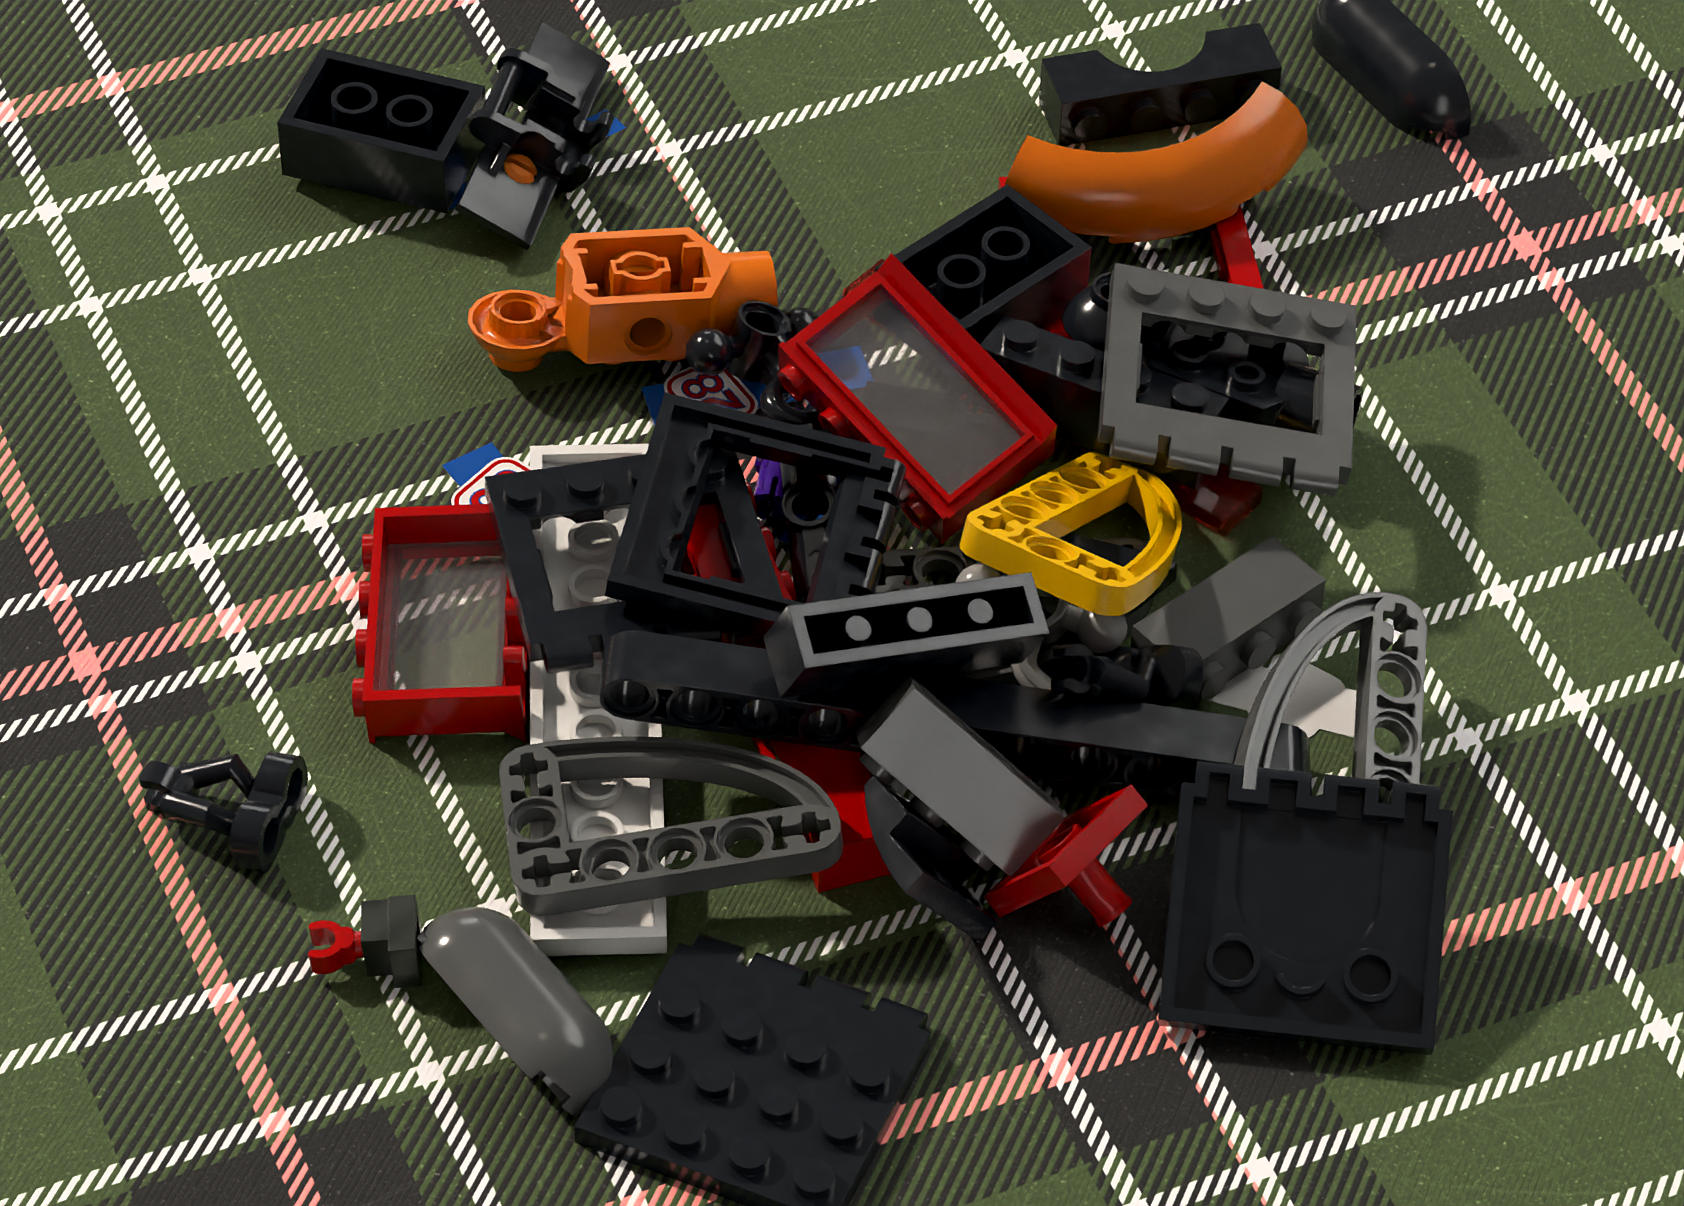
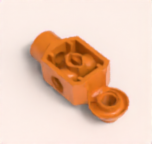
[468,227,778,372]

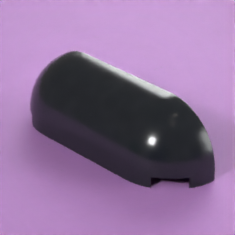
[1311,0,1471,140]

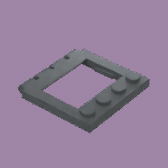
[1098,263,1357,496]

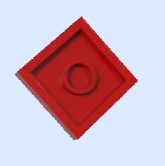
[984,784,1148,927]

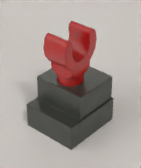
[308,895,422,988]

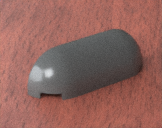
[417,907,613,1119]

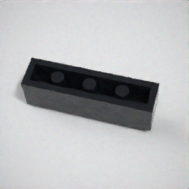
[971,315,1230,489]
[763,572,1049,698]

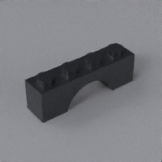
[1039,23,1282,146]

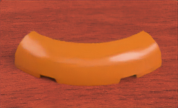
[1004,82,1308,244]

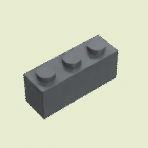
[1131,536,1326,709]
[856,674,1065,877]

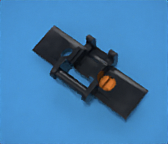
[455,22,614,251]

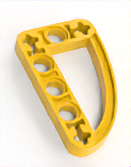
[959,451,1182,616]

